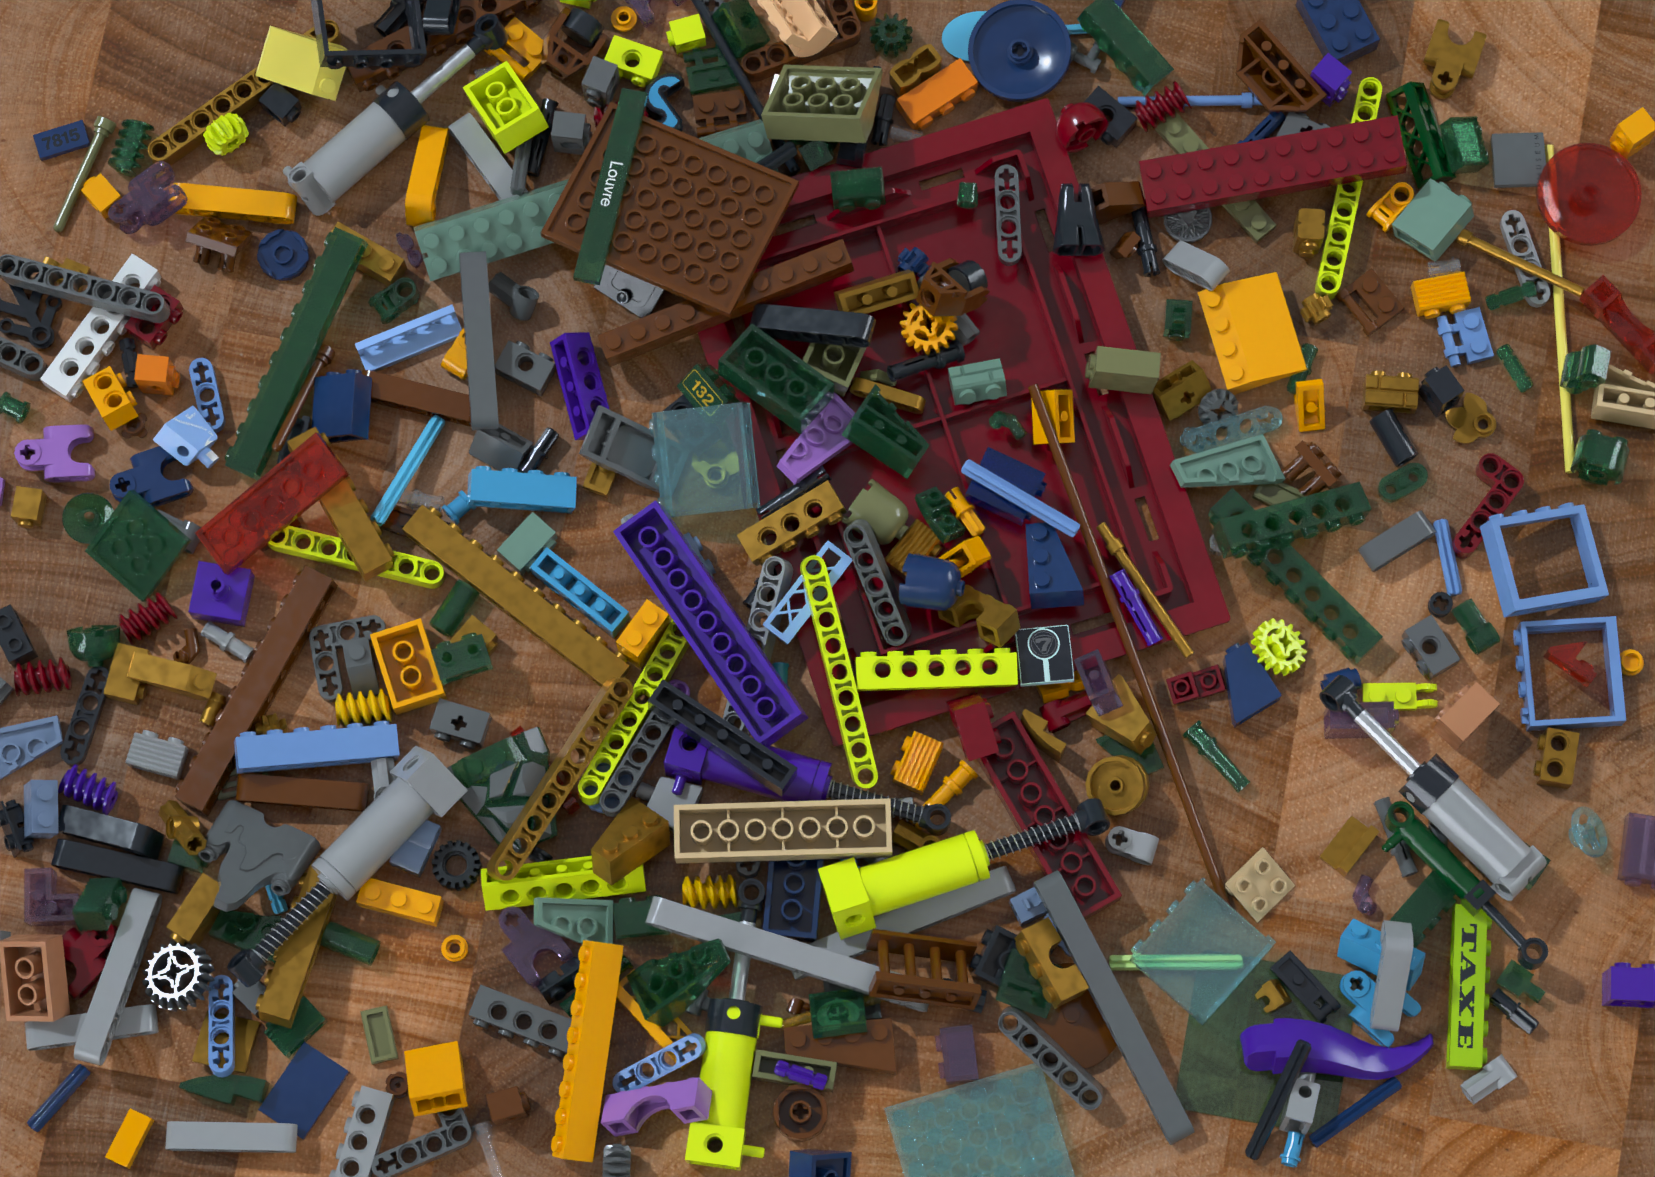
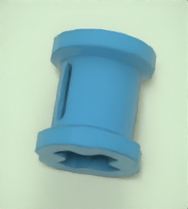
[441,490,477,525]

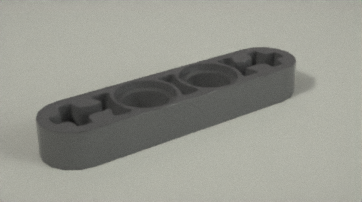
[994,165,1022,266]

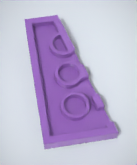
[777,392,870,484]

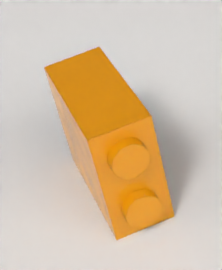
[616,599,670,670]
[404,1041,468,1117]

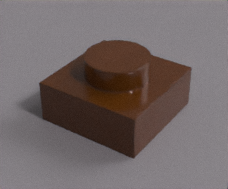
[1109,231,1141,259]

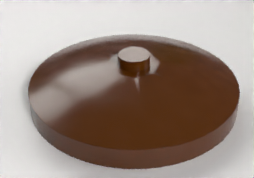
[1017,963,1117,1072]

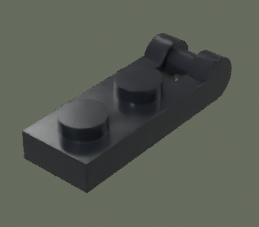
[1270,950,1341,1024]

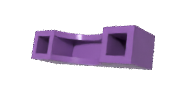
[601,1077,712,1137]

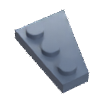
[0,716,64,780]

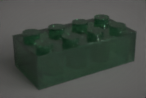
[718,323,835,435]

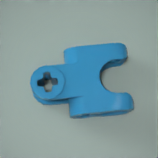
[1339,970,1421,1048]

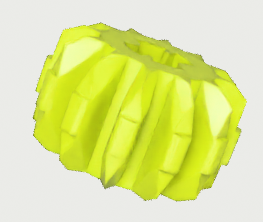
[203,113,249,156]

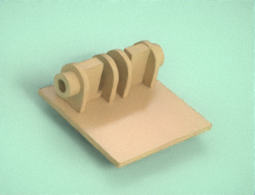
[1225,847,1295,923]

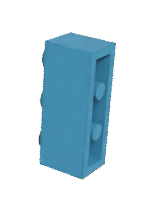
[1337,918,1426,991]

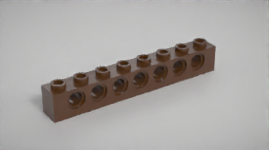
[346,0,542,93]

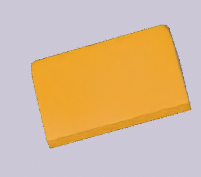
[105,1108,154,1169]

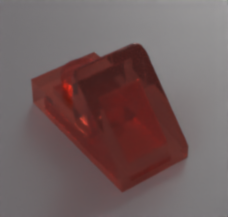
[1543,641,1597,687]

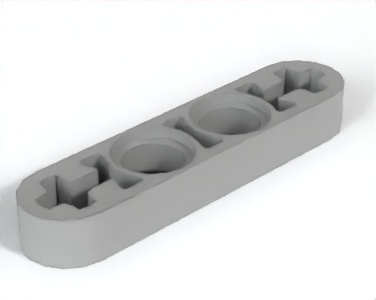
[1500,210,1550,308]

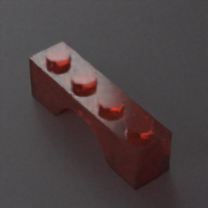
[1579,275,1655,375]

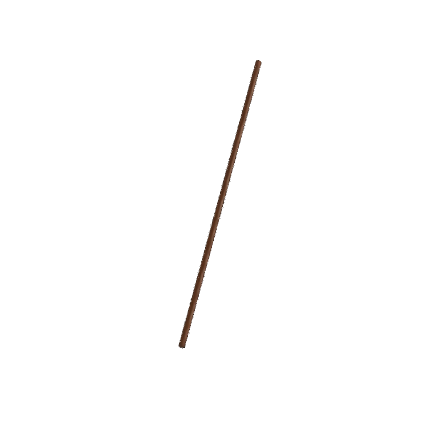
[1028,384,1233,912]

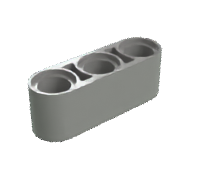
[1162,240,1230,291]

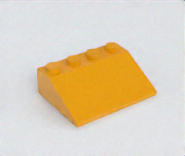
[1198,272,1307,395]

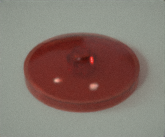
[1536,143,1642,246]

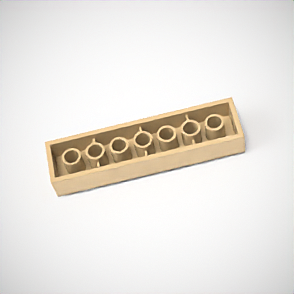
[674,798,892,864]

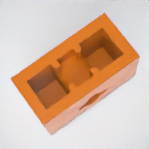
[134,354,180,396]

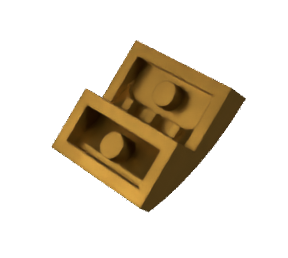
[1020,709,1066,762]
[192,1010,261,1074]

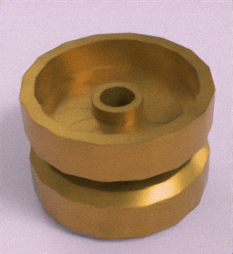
[1085,755,1150,815]

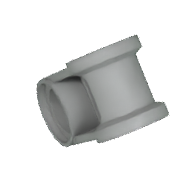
[1105,826,1159,865]

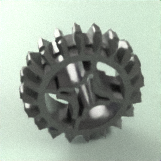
[142,940,215,1012]

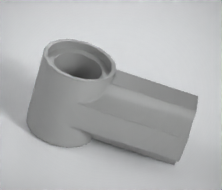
[371,758,395,800]
[1460,1054,1518,1105]

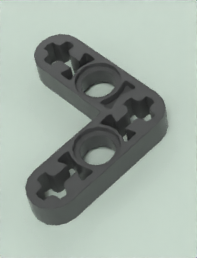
[309,615,386,702]

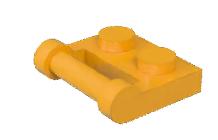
[484,17,544,83]

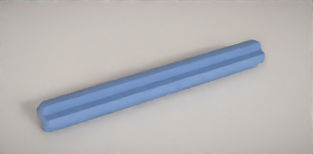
[961,459,1080,537]

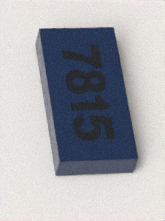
[33,120,90,161]

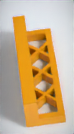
[616,969,697,1071]

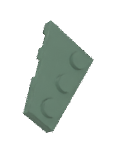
[534,897,613,944]

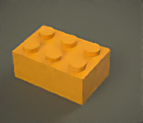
[370,618,447,715]

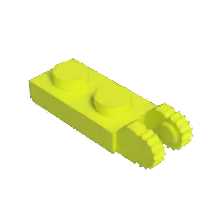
[1362,683,1438,711]

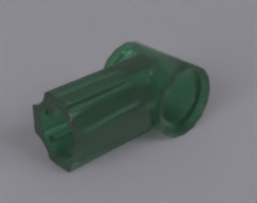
[1451,598,1500,655]

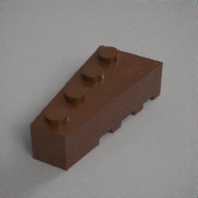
[783,1018,897,1075]

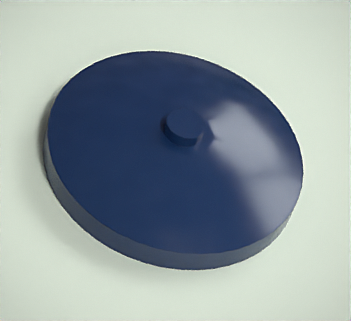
[968,0,1072,102]

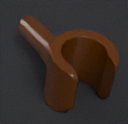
[786,998,812,1016]

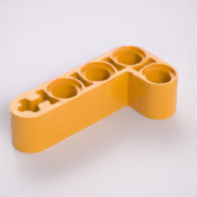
[405,125,449,227]

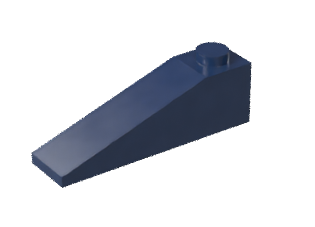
[789,1149,852,1177]

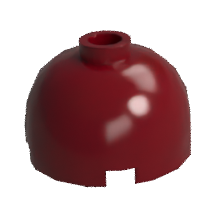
[1056,102,1109,153]

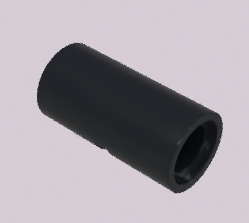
[1369,409,1419,467]

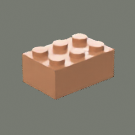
[0,935,70,1022]

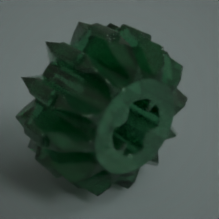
[870,13,913,57]

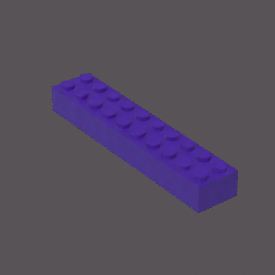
[613,500,808,748]

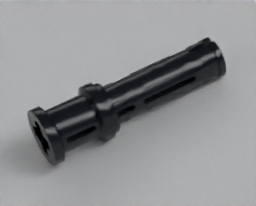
[887,339,965,382]

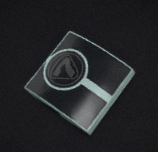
[1015,625,1074,687]

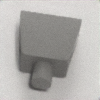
[636,777,703,833]
[1278,1072,1320,1135]

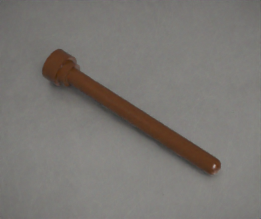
[272,343,335,452]

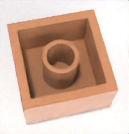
[1433,682,1500,751]

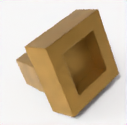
[1255,979,1292,1013]

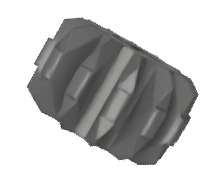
[602,1143,631,1177]

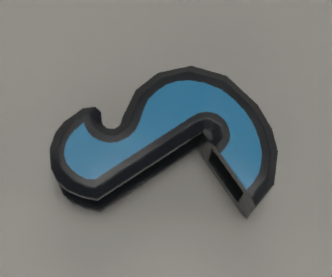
[644,73,685,132]

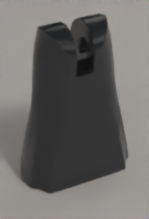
[1053,183,1105,256]

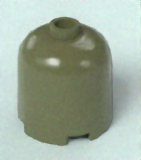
[841,479,909,545]

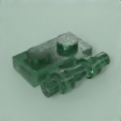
[683,43,740,95]

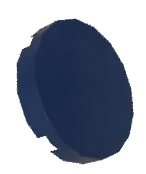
[257,229,309,281]

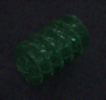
[108,119,155,177]

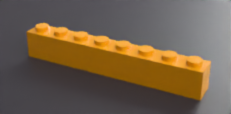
[551,940,624,1162]

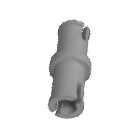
[201,621,254,663]

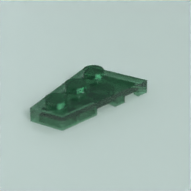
[209,910,283,965]

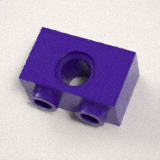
[1310,53,1352,107]

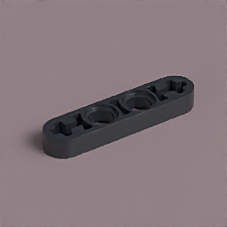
[60,666,109,766]

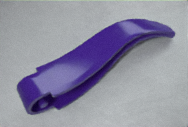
[1240,1018,1434,1080]

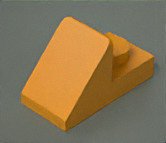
[1293,379,1325,432]

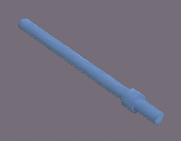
[1117,93,1262,108]

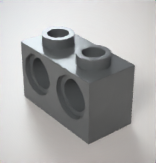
[582,56,620,109]

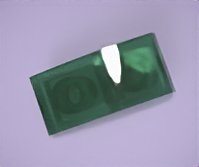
[915,487,966,544]

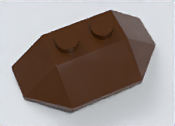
[1236,20,1327,112]

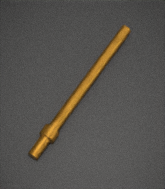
[1456,229,1585,297]
[1096,522,1194,659]

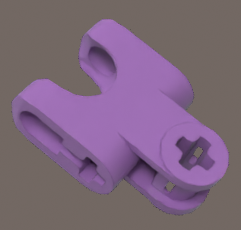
[14,425,95,482]

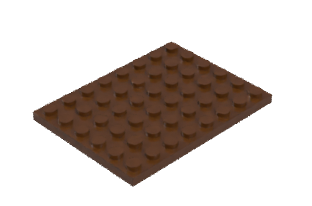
[541,102,799,318]

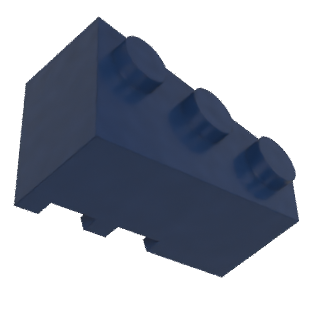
[1025,523,1084,609]

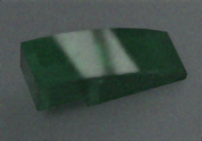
[179,1074,270,1106]

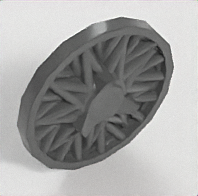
[1164,208,1212,243]

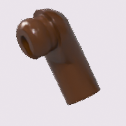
[173,628,200,664]

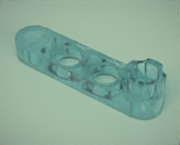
[1180,406,1283,453]

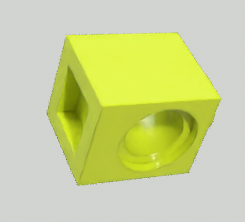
[666,14,706,54]

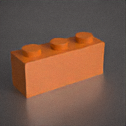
[896,58,978,132]

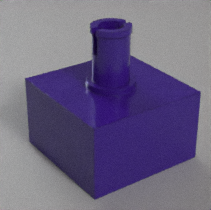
[188,561,255,627]

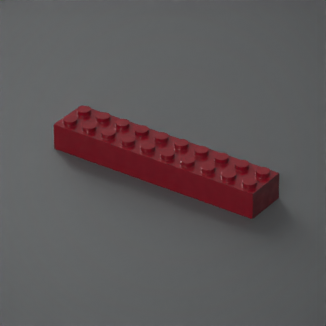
[1139,115,1407,218]

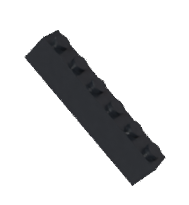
[648,679,798,797]

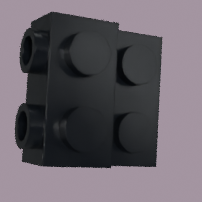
[969,925,1032,998]

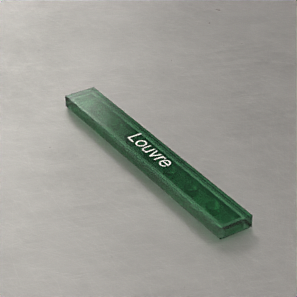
[573,88,648,285]

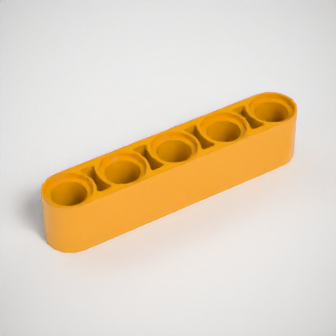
[168,183,297,224]

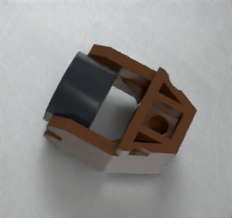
[541,7,608,80]
[916,258,990,316]

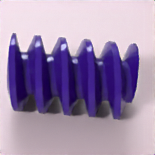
[58,764,118,815]

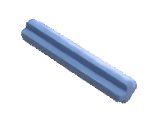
[1433,519,1462,596]

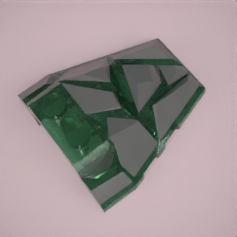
[447,727,558,853]

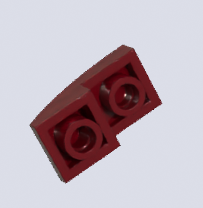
[1166,664,1227,705]

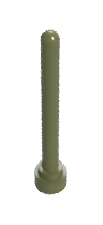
[53,116,117,233]

